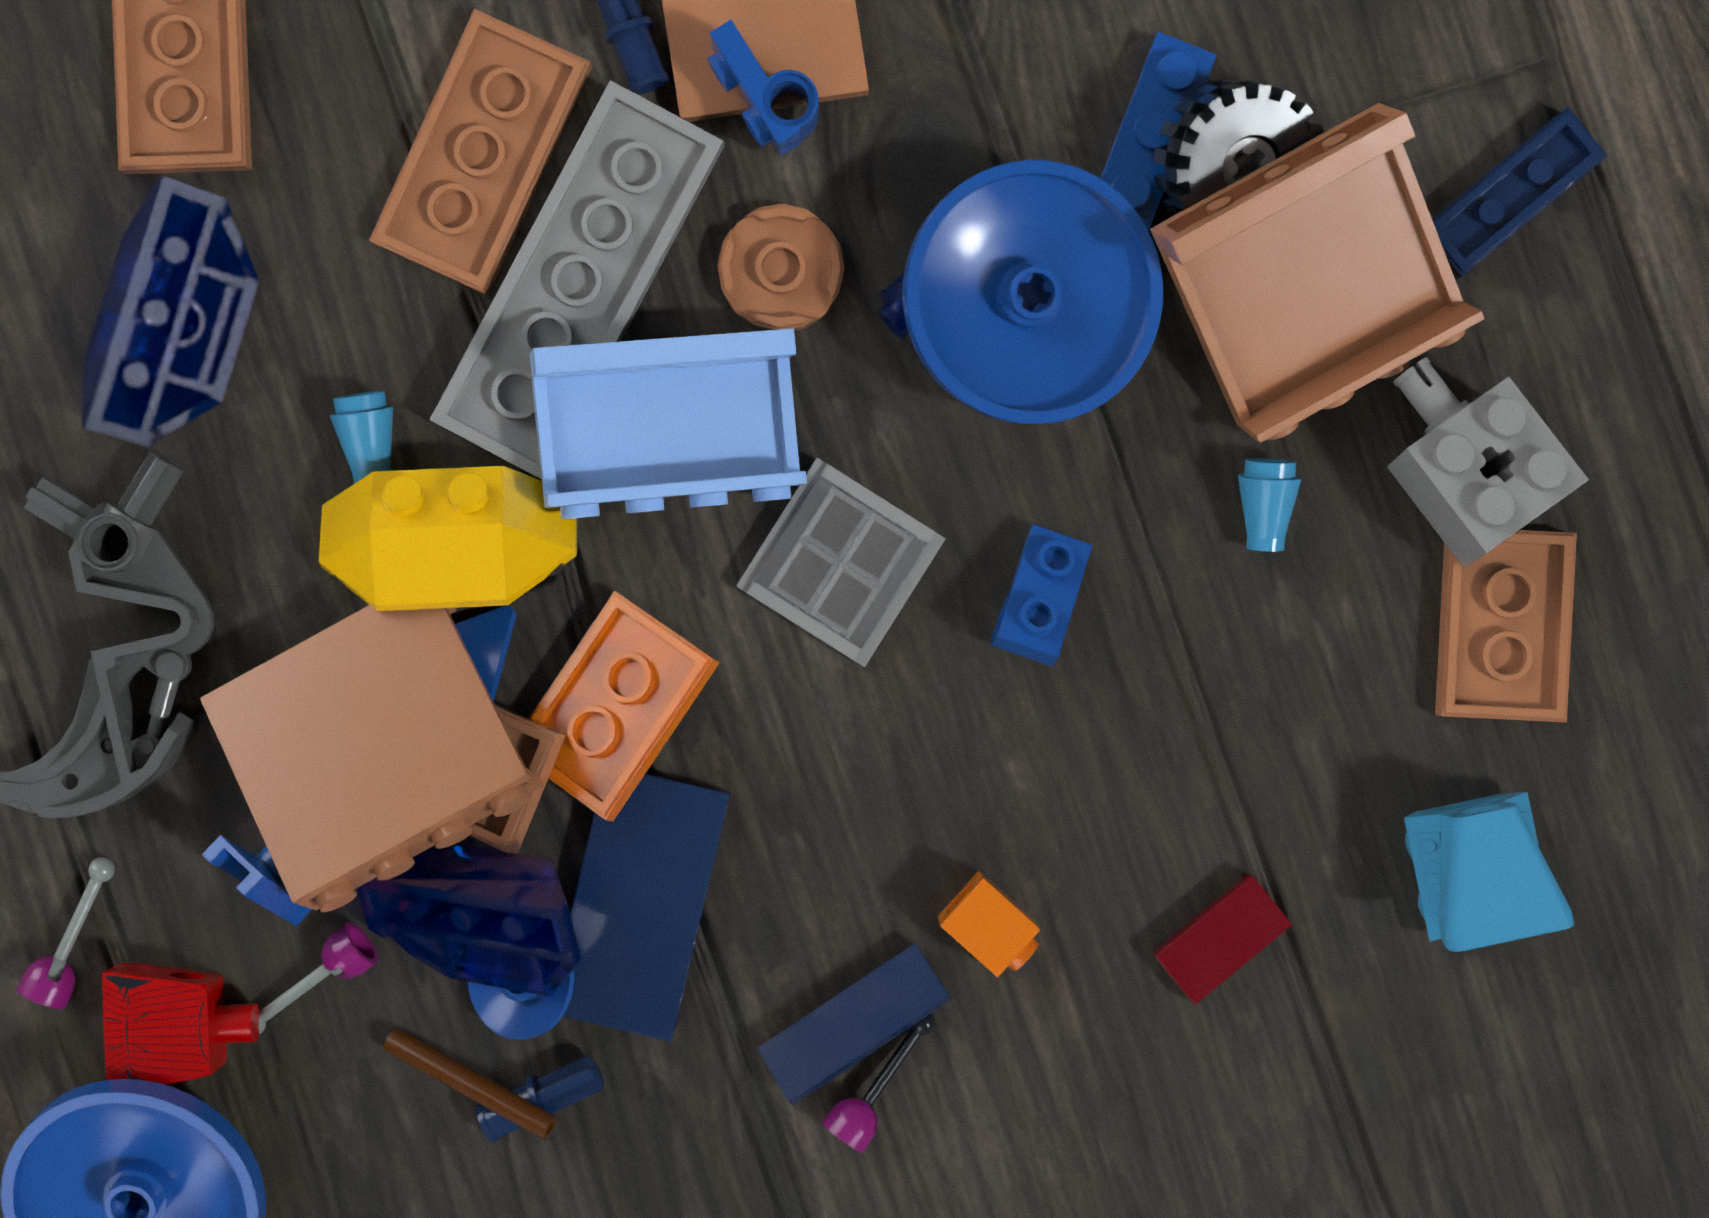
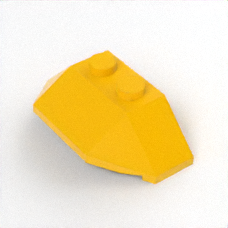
[319,466,577,611]

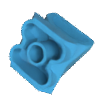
[1404,792,1574,952]

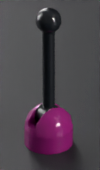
[822,1013,936,1153]

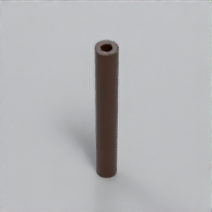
[384,1028,558,1140]

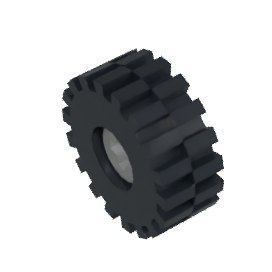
[1153,79,1324,215]

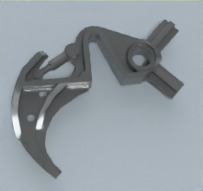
[0,451,214,818]

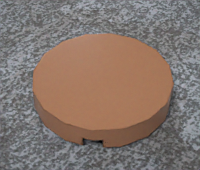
[717,204,844,331]

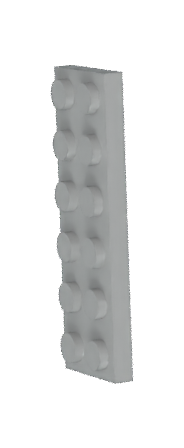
[430,80,725,479]

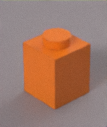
[937,871,1041,978]

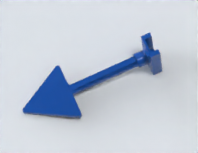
[202,605,517,926]

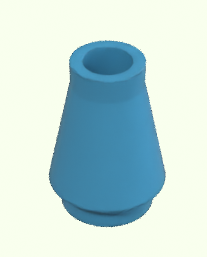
[329,391,393,484]
[1238,458,1302,552]

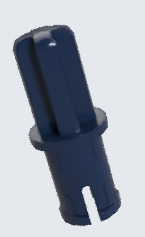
[597,0,670,95]
[476,1056,604,1143]

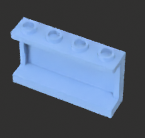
[529,328,807,519]

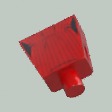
[102,962,260,1085]

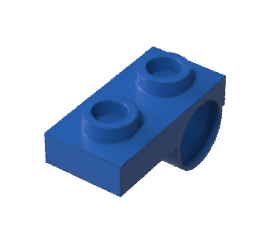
[707,19,819,157]
[990,524,1092,667]

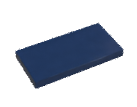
[563,772,731,1042]

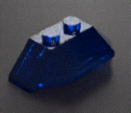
[82,176,259,447]
[356,844,581,997]

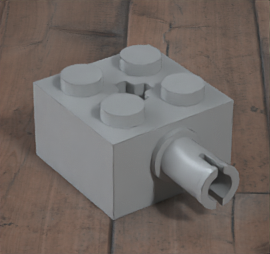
[1387,357,1589,568]

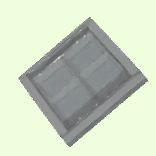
[736,458,946,667]

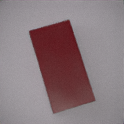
[1152,873,1293,1005]

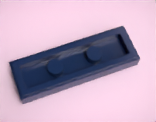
[1432,107,1608,280]
[757,943,952,1105]

